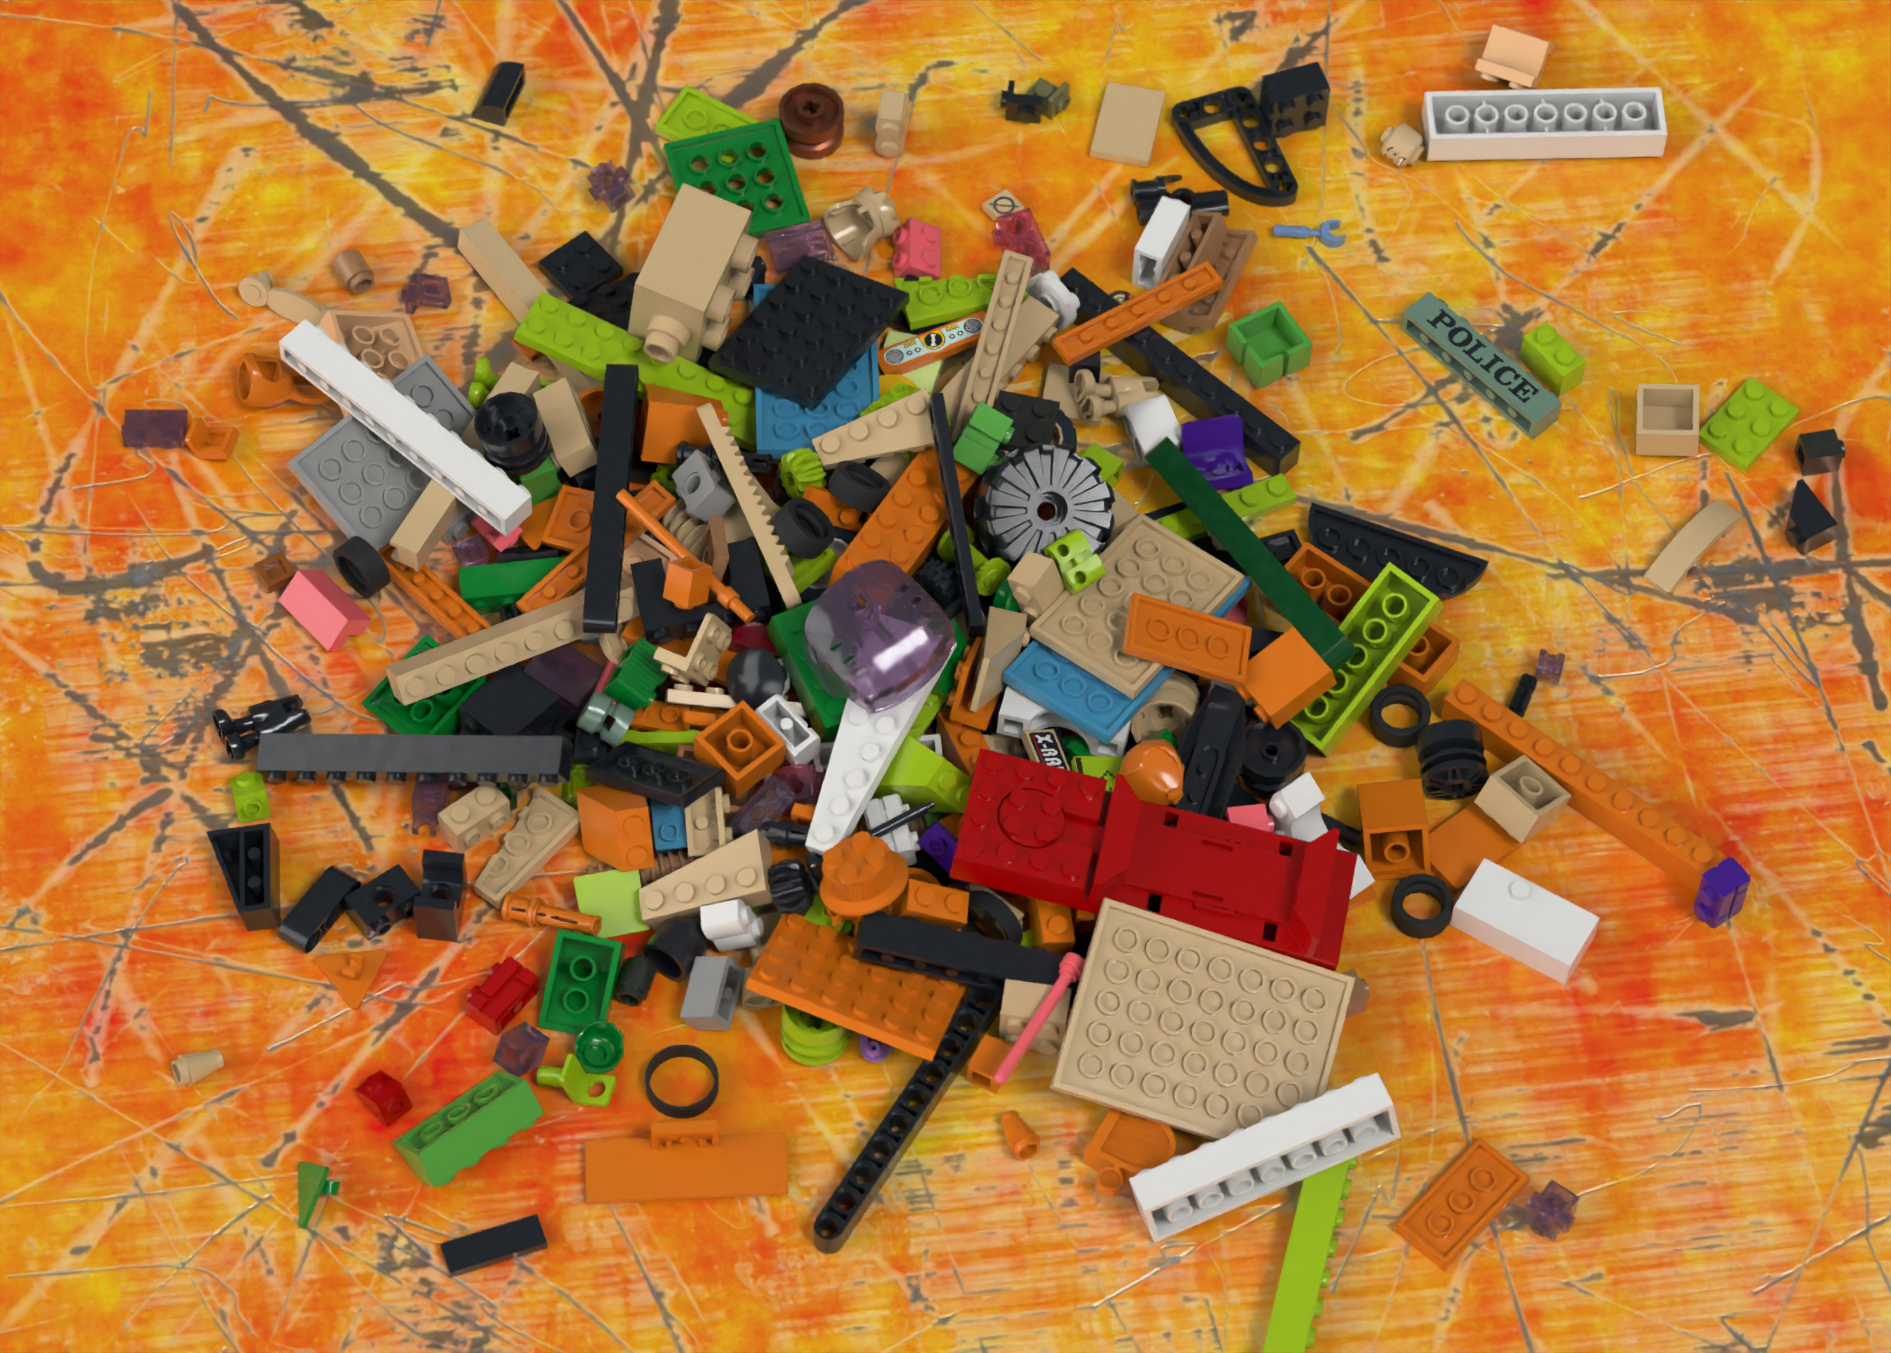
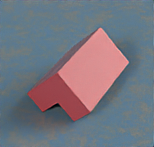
[279,570,372,651]

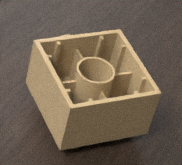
[628,183,760,364]

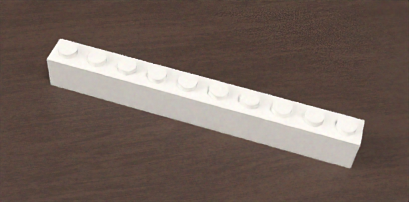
[279,319,532,537]

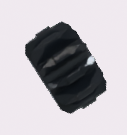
[768,859,813,915]

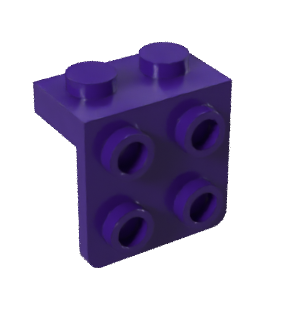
[1180,414,1253,490]

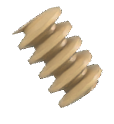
[662,499,708,558]

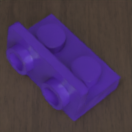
[917,817,969,887]

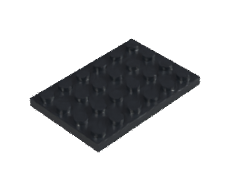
[709,254,909,410]

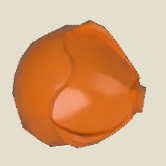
[1119,739,1185,806]

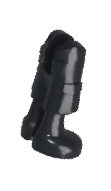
[212,694,312,763]

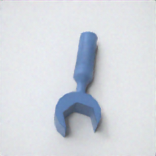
[1273,219,1346,248]

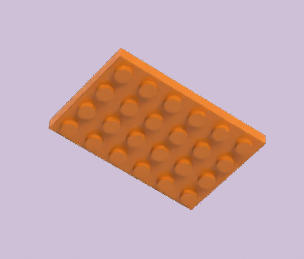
[745,913,967,1061]

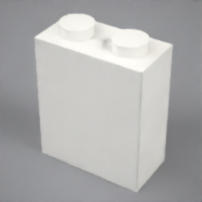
[1131,196,1190,291]

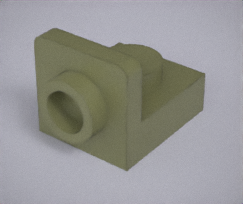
[1025,77,1071,120]

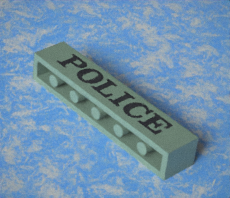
[1401,292,1562,440]

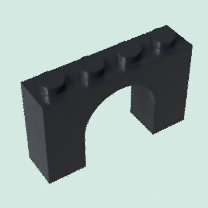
[630,538,772,645]

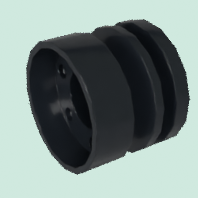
[474,392,551,476]
[1415,719,1489,801]

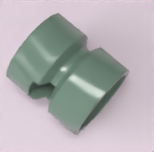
[576,690,636,747]

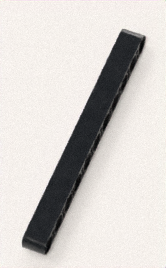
[583,364,639,634]
[814,986,1003,1254]

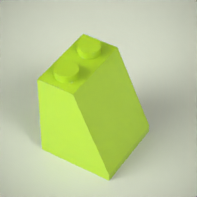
[875,735,971,813]

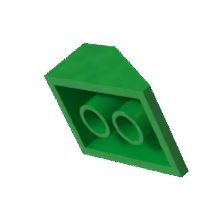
[538,929,628,1035]

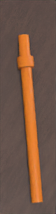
[616,489,755,624]

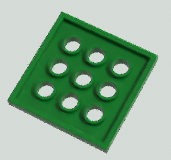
[663,118,811,238]

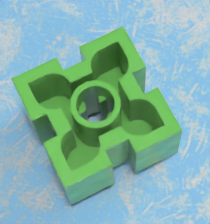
[952,401,1015,475]

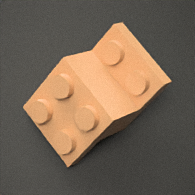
[1475,25,1555,90]

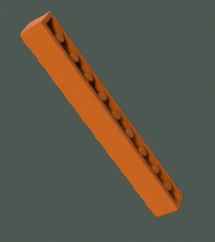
[1440,678,1725,893]

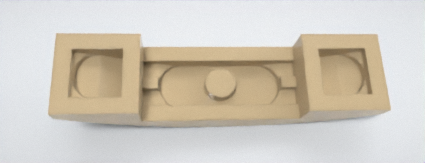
[1643,499,1743,596]

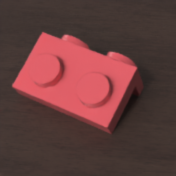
[892,217,941,280]

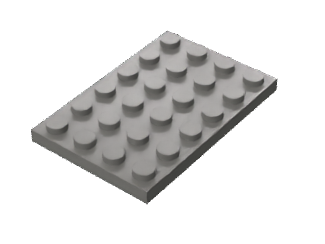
[286,353,477,552]

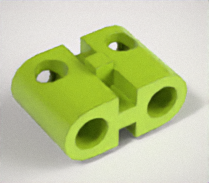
[1044,528,1106,595]

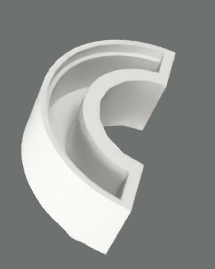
[1269,771,1375,899]

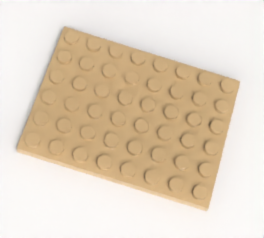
[1050,898,1355,1141]

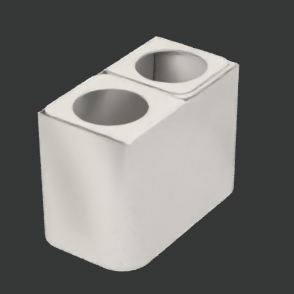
[1123,394,1182,469]

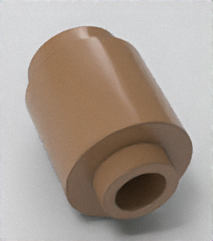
[334,249,375,295]

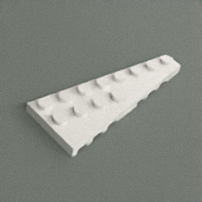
[805,612,957,856]

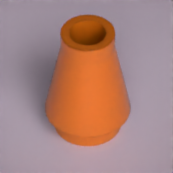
[1000,1110,1041,1161]

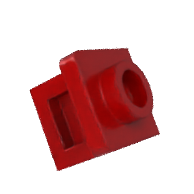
[355,1070,413,1126]

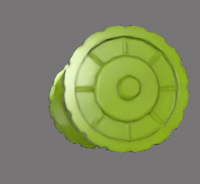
[937,525,1011,596]

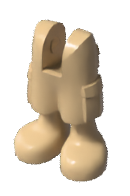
[1074,369,1162,423]

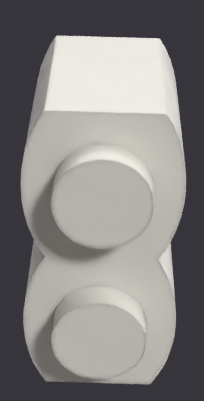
[700,899,764,953]

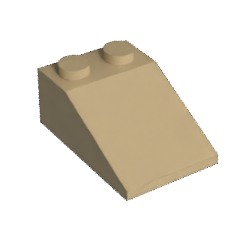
[970,606,1030,712]

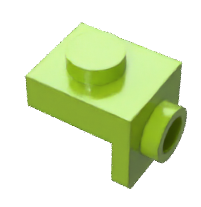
[229,772,271,823]

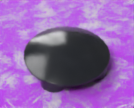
[726,648,788,711]

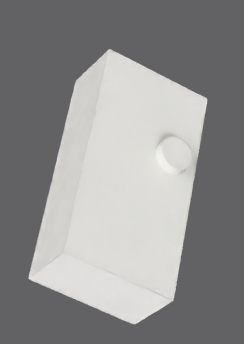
[1450,858,1600,985]

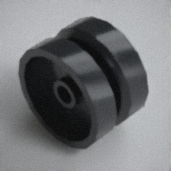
[1236,719,1307,799]

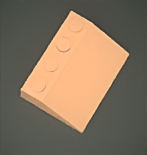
[318,309,424,418]

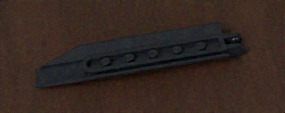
[1147,684,1246,913]

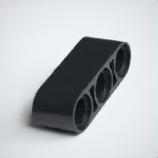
[278,865,361,954]

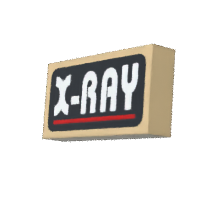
[1021,729,1071,771]

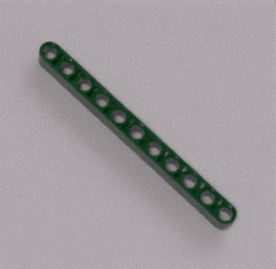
[1144,436,1359,672]

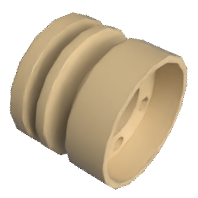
[1131,670,1200,744]

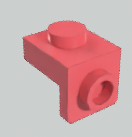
[471,514,523,552]

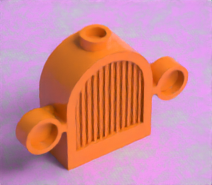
[1084,1108,1176,1197]

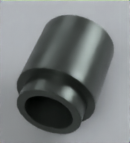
[616,955,657,1006]

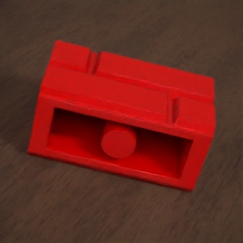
[466,956,540,1036]

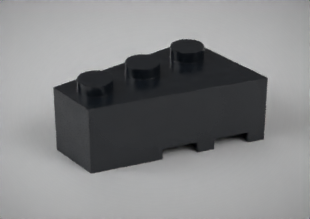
[206,823,280,931]

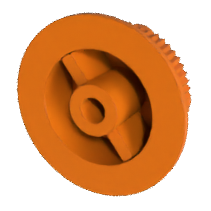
[819,831,909,916]

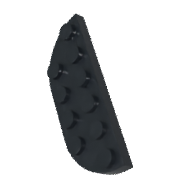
[1308,503,1489,600]

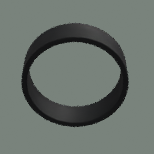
[960,890,1023,945]
[645,1045,719,1119]

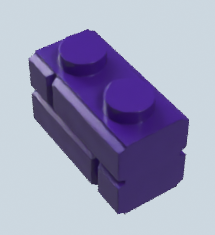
[1693,857,1750,929]

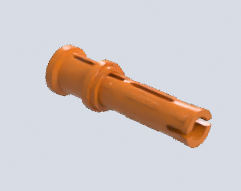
[502,892,602,936]

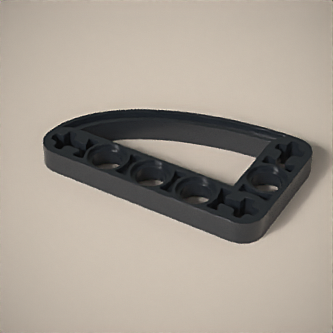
[1171,86,1298,207]

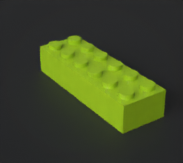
[1289,562,1445,758]

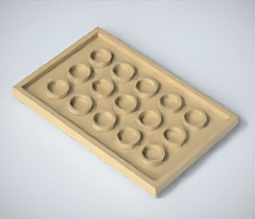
[1029,513,1244,699]

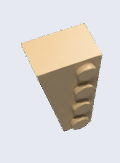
[638,829,773,932]

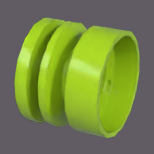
[780,1003,850,1067]

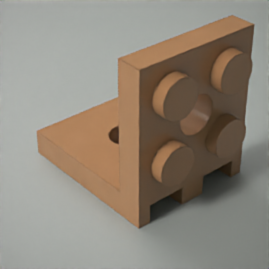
[697,515,772,607]

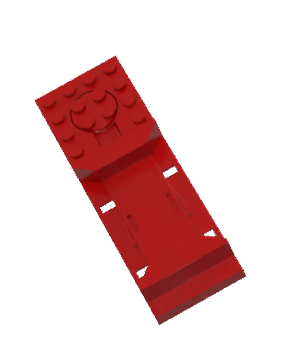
[949,748,1358,971]

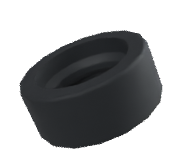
[828,461,891,513]
[773,497,835,559]
[333,536,391,598]
[1369,685,1431,748]
[1390,873,1454,939]

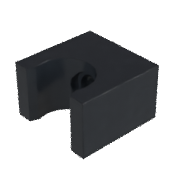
[413,849,468,942]

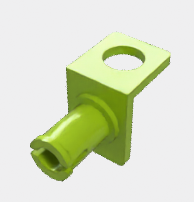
[537,1053,617,1107]

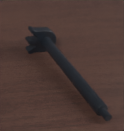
[804,801,935,887]

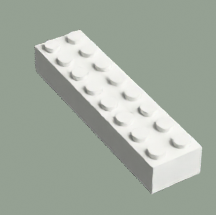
[1421,87,1668,161]
[1129,1073,1401,1243]

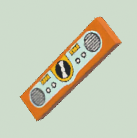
[877,310,986,375]

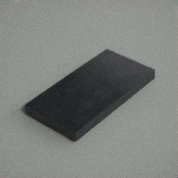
[585,741,726,809]

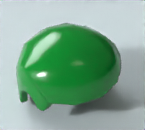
[574,1020,624,1075]

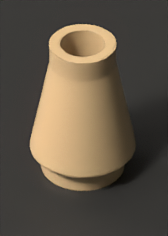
[171,1049,224,1086]

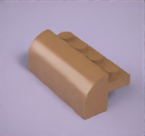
[1157,211,1258,335]

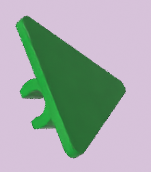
[298,1161,340,1229]

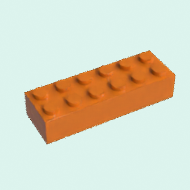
[827,446,979,615]
[1267,541,1461,697]

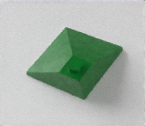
[361,634,488,735]

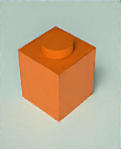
[663,556,713,610]
[966,1034,1012,1094]

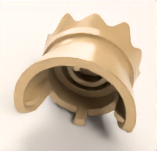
[824,186,901,260]

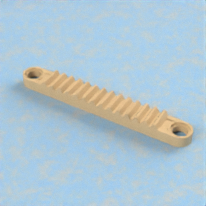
[696,402,803,610]

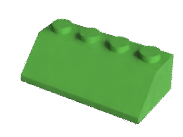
[392,1069,544,1187]

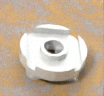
[1025,270,1080,331]

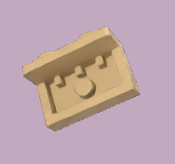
[685,787,733,858]

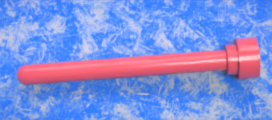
[994,952,1085,1084]

